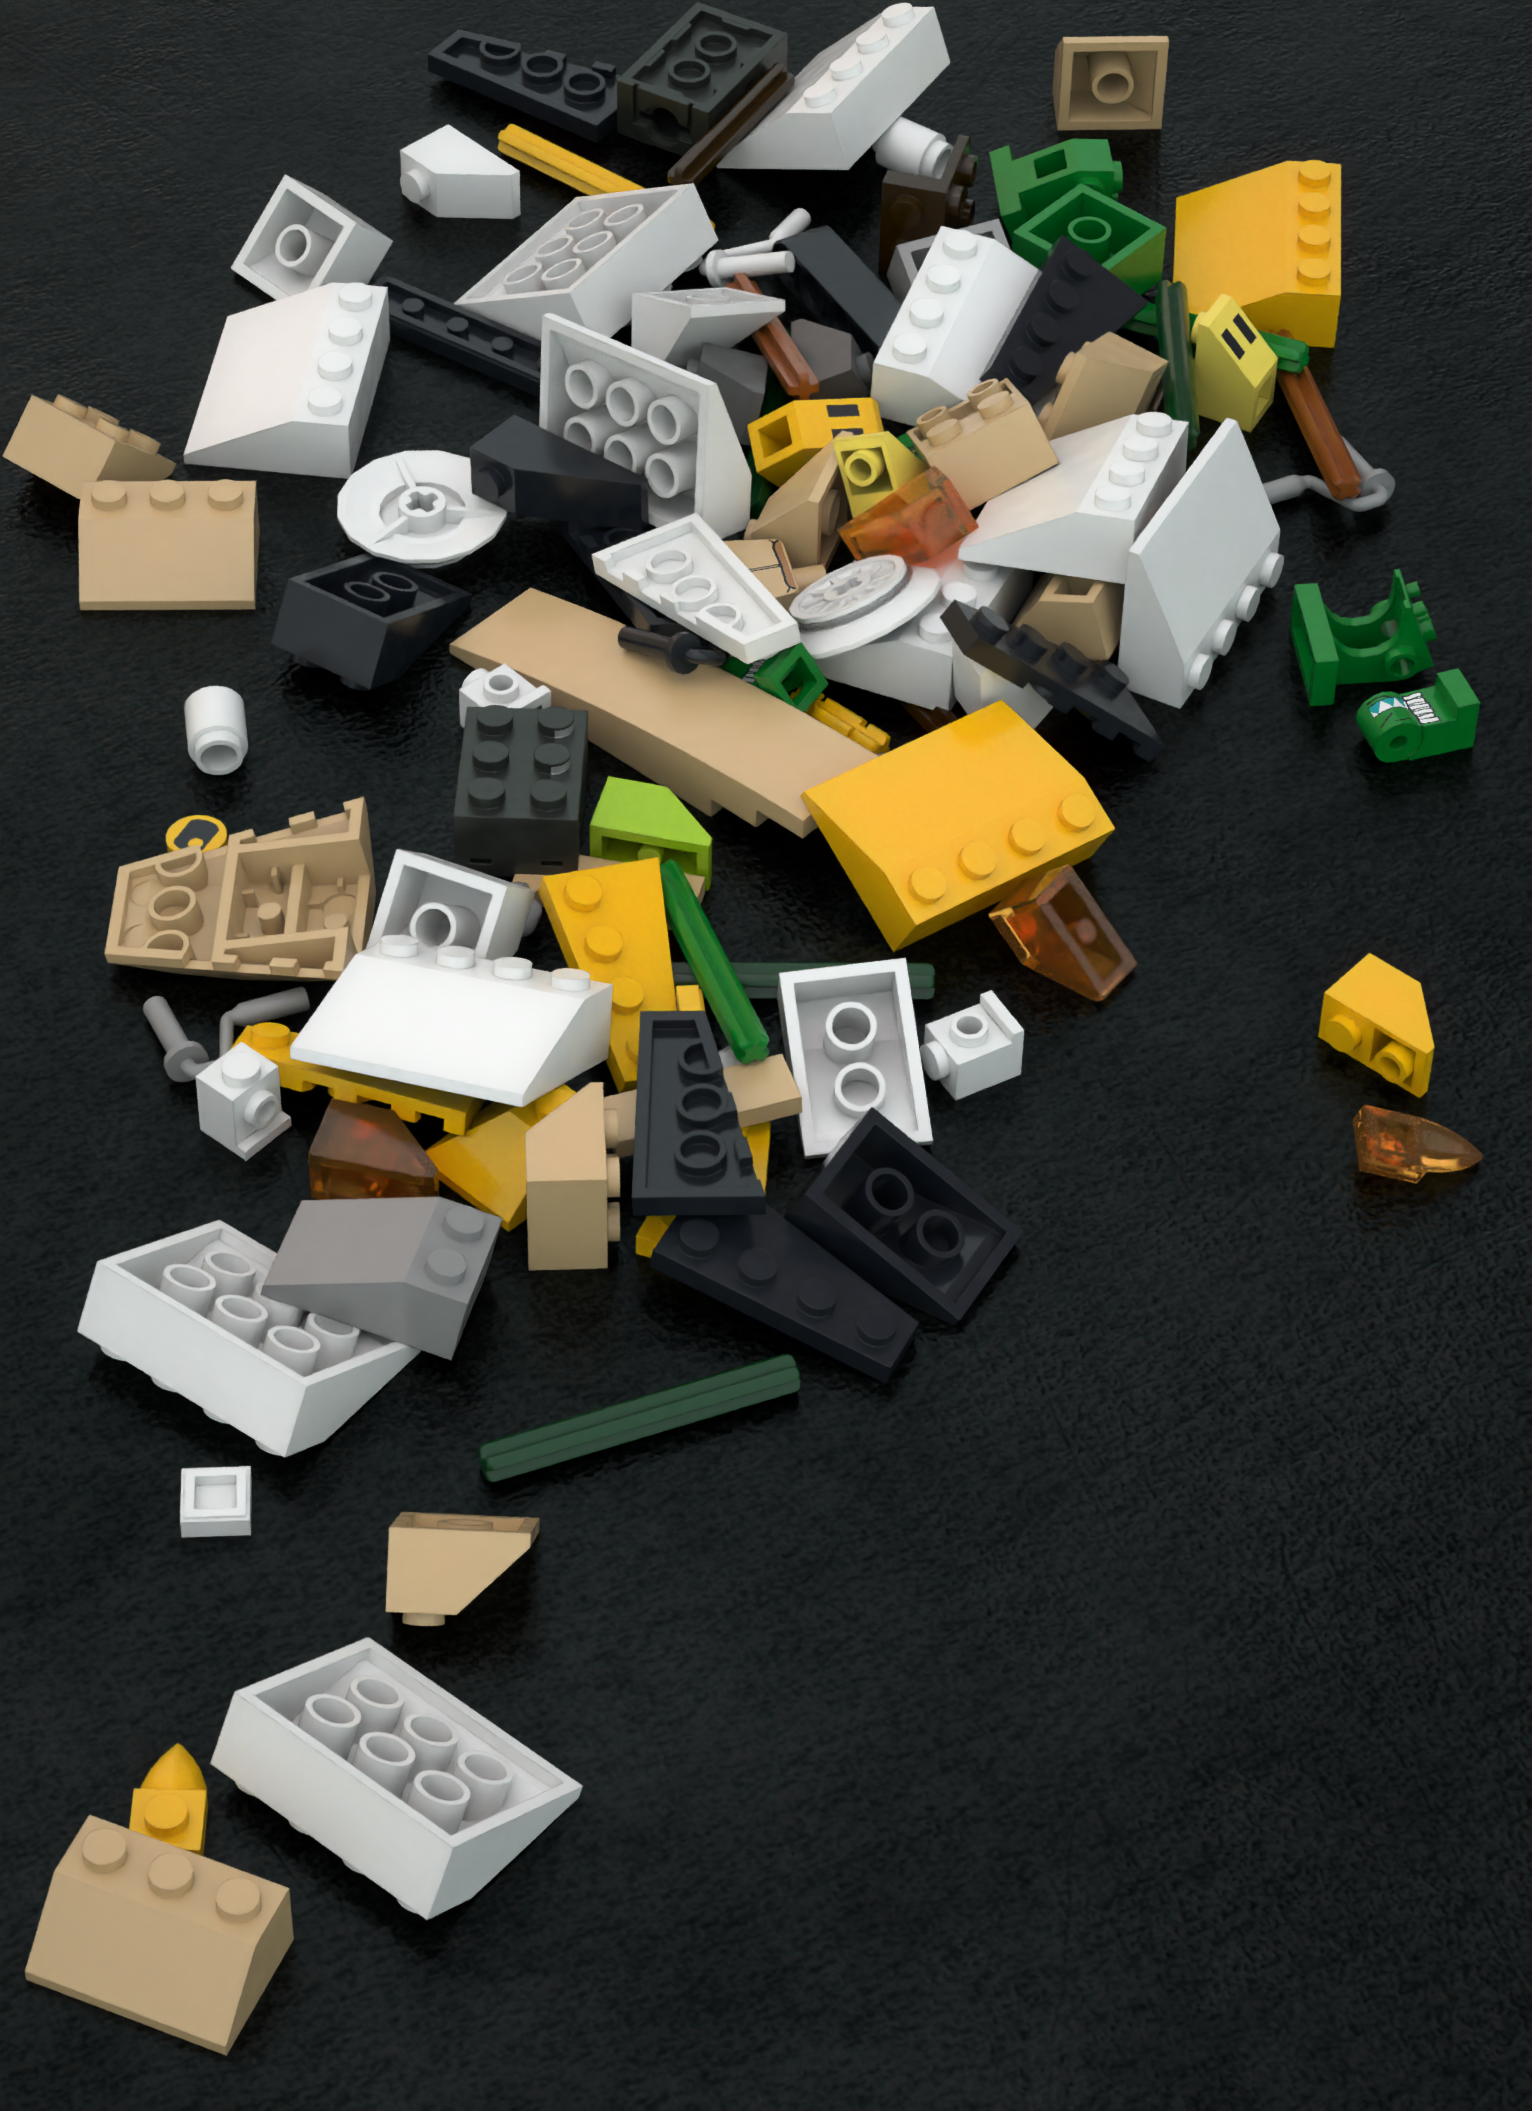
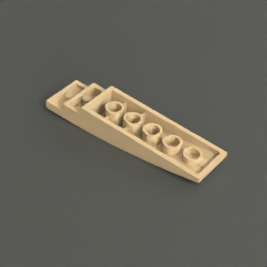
[450,588,879,839]

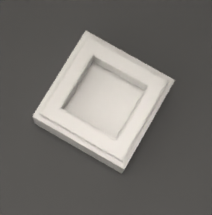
[180,1466,252,1538]

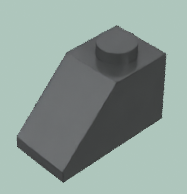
[791,319,874,401]
[686,342,768,446]

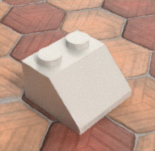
[231,174,393,300]
[366,849,536,961]

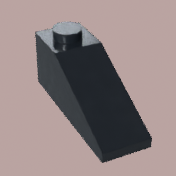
[470,415,649,530]

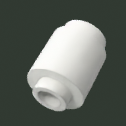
[872,116,954,179]
[184,686,248,775]

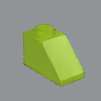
[589,776,712,891]

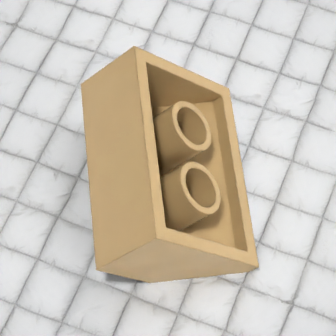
[78,479,260,610]
[25,1815,294,2056]

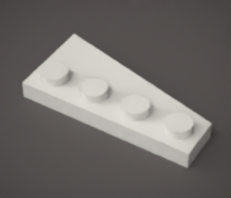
[591,512,801,664]

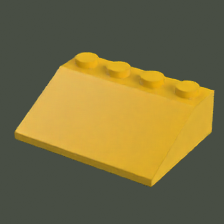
[1173,160,1341,348]
[800,699,1115,953]

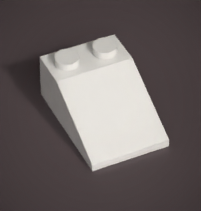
[777,958,933,1160]

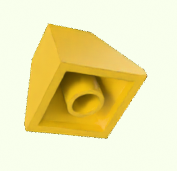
[418,1084,576,1232]

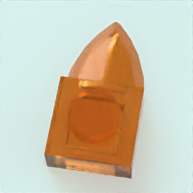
[1352,1104,1483,1183]

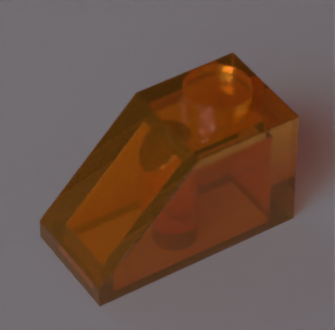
[837,466,979,567]
[988,864,1138,1001]
[308,1098,439,1200]

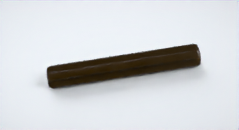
[667,63,795,187]

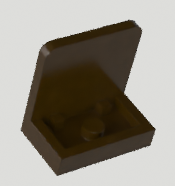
[878,135,978,273]

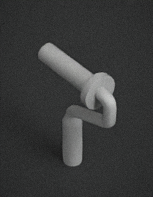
[1263,436,1395,512]
[143,986,310,1082]

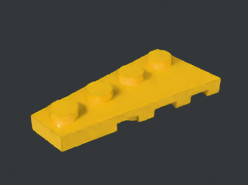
[538,857,677,1093]
[230,1022,485,1136]

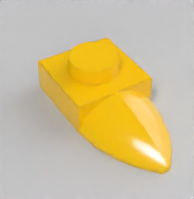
[129,1743,208,1856]

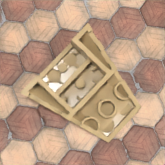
[105,797,376,982]

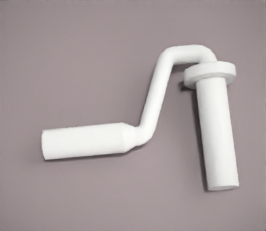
[699,208,811,288]

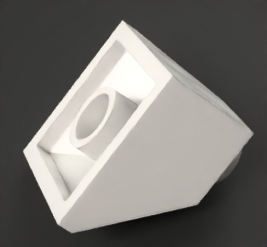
[631,287,785,370]

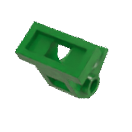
[989,139,1123,240]
[1289,569,1437,706]

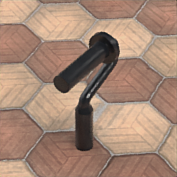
[618,625,731,675]

